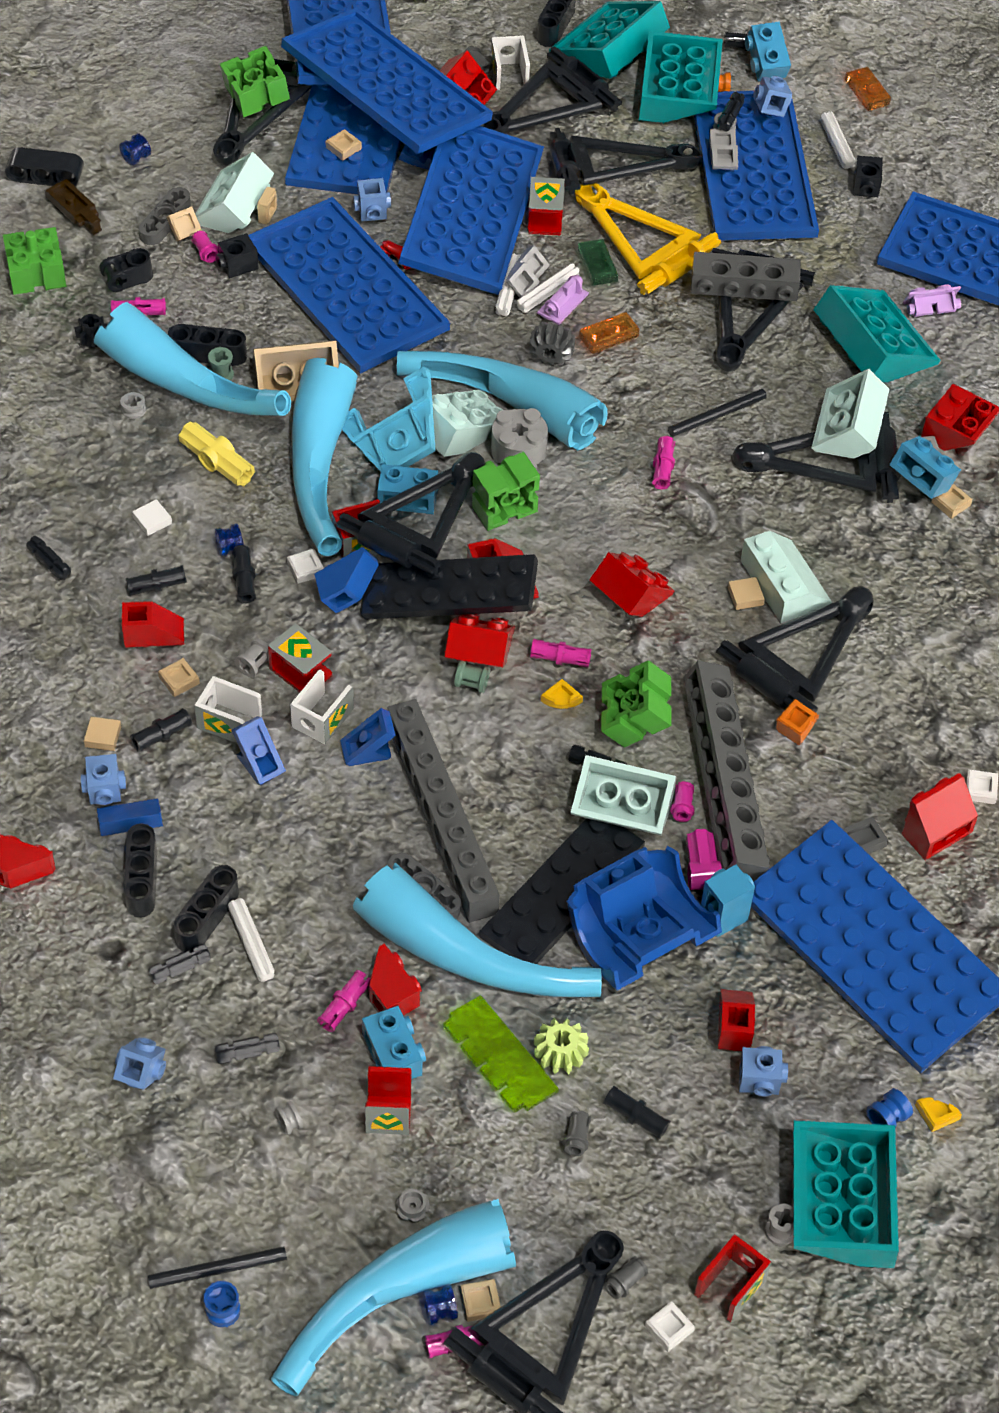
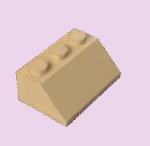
[253,340,339,401]

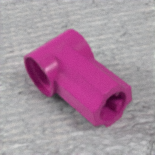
[686,829,722,890]

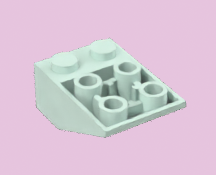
[432,390,503,457]

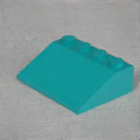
[549,1,670,79]
[639,31,723,123]
[813,285,941,382]
[793,1120,899,1268]

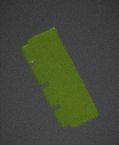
[443,995,559,1113]

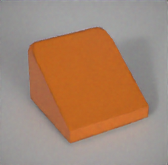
[776,699,819,745]

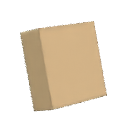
[326,129,362,160]
[257,187,277,225]
[166,207,202,241]
[931,484,972,519]
[728,577,765,610]
[158,658,200,697]
[84,717,121,751]
[460,1279,501,1322]

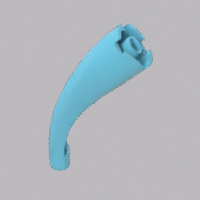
[94,302,291,416]
[397,351,608,451]
[292,358,358,556]
[353,863,602,997]
[271,1199,516,1396]

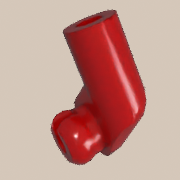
[379,240,411,269]

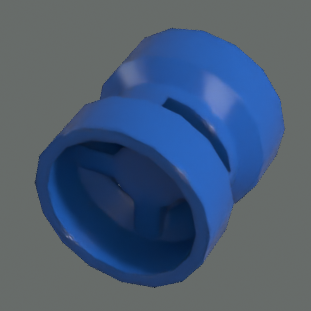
[866,1088,913,1128]
[204,1281,240,1328]

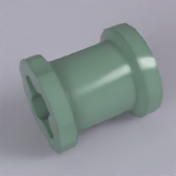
[208,347,234,381]
[454,660,490,693]

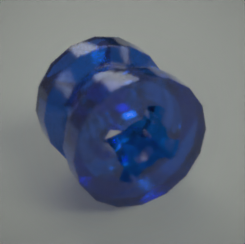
[119,133,151,166]
[214,523,244,556]
[423,1285,458,1325]

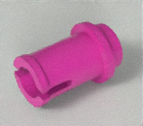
[191,231,218,263]
[670,781,695,822]

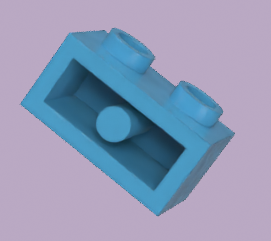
[745,21,791,82]
[890,436,961,499]
[377,464,438,515]
[701,864,755,937]
[362,1006,426,1079]

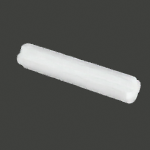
[820,111,856,170]
[495,253,521,316]
[517,264,580,313]
[228,898,275,982]

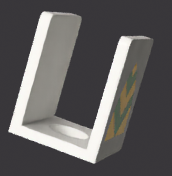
[491,36,530,90]
[290,669,354,745]
[194,676,262,744]

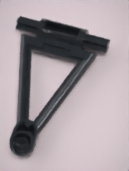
[483,46,622,134]
[213,57,312,166]
[549,128,703,195]
[712,248,816,372]
[733,412,901,503]
[337,452,486,576]
[716,586,874,713]
[443,1230,624,1413]

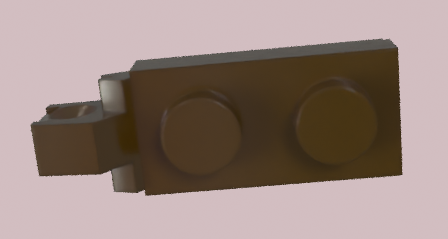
[44,179,102,235]

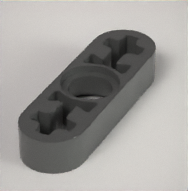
[139,187,191,245]
[387,853,461,919]

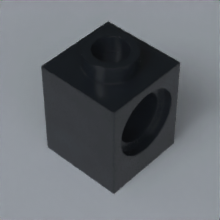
[853,155,883,198]
[215,233,259,279]

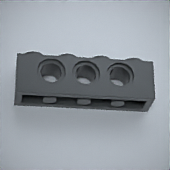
[691,252,801,301]

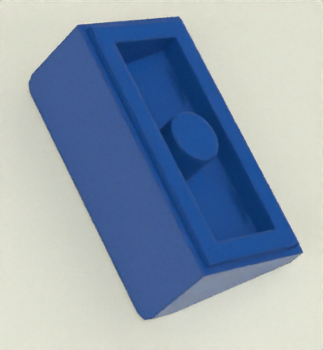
[97,798,163,836]

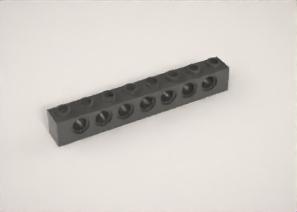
[684,661,770,882]
[387,699,500,923]

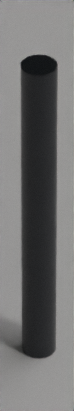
[668,389,767,437]
[148,1246,287,1289]

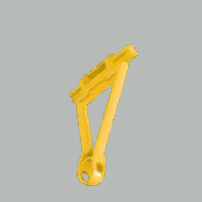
[575,183,721,295]

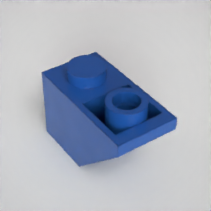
[314,547,379,614]

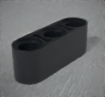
[537,0,576,47]
[5,147,84,187]
[168,324,247,366]
[124,823,158,918]
[174,865,239,952]

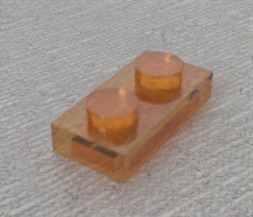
[845,67,891,111]
[579,312,640,354]

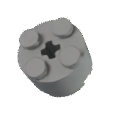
[491,408,548,468]

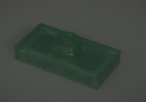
[578,239,618,286]

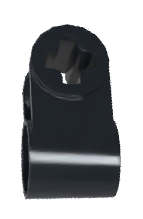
[99,248,153,292]

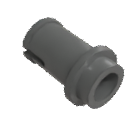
[464,46,493,75]
[562,1111,591,1156]
[604,1256,648,1299]

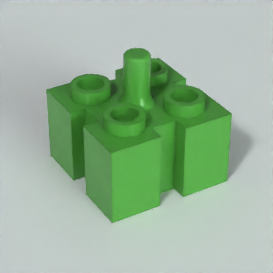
[220,46,290,117]
[3,227,67,295]
[472,452,540,531]
[601,660,672,748]

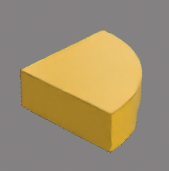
[541,679,583,709]
[915,1097,962,1132]

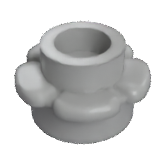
[396,1189,430,1222]

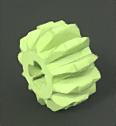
[534,1017,589,1075]

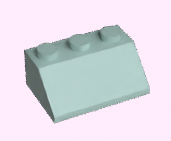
[195,152,274,233]
[812,369,889,459]
[741,531,832,623]
[571,755,676,836]

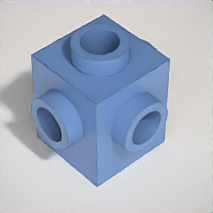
[753,76,792,117]
[353,178,391,222]
[81,754,126,805]
[113,1037,166,1090]
[739,1046,788,1097]

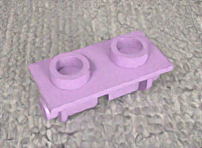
[537,275,589,325]
[903,285,961,317]

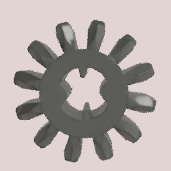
[529,321,576,366]

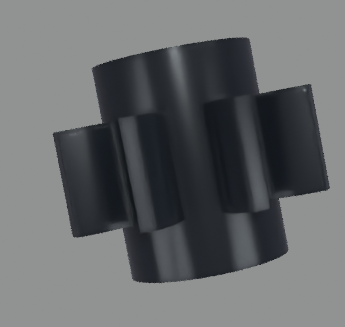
[74,314,107,348]

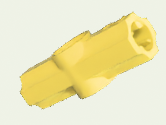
[178,421,255,486]

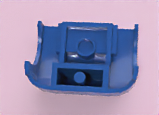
[567,846,722,990]

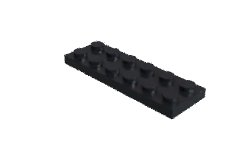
[361,554,538,620]
[479,818,645,964]

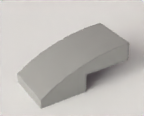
[709,129,738,170]
[506,245,550,298]

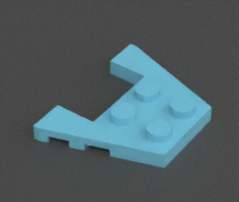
[342,366,436,471]

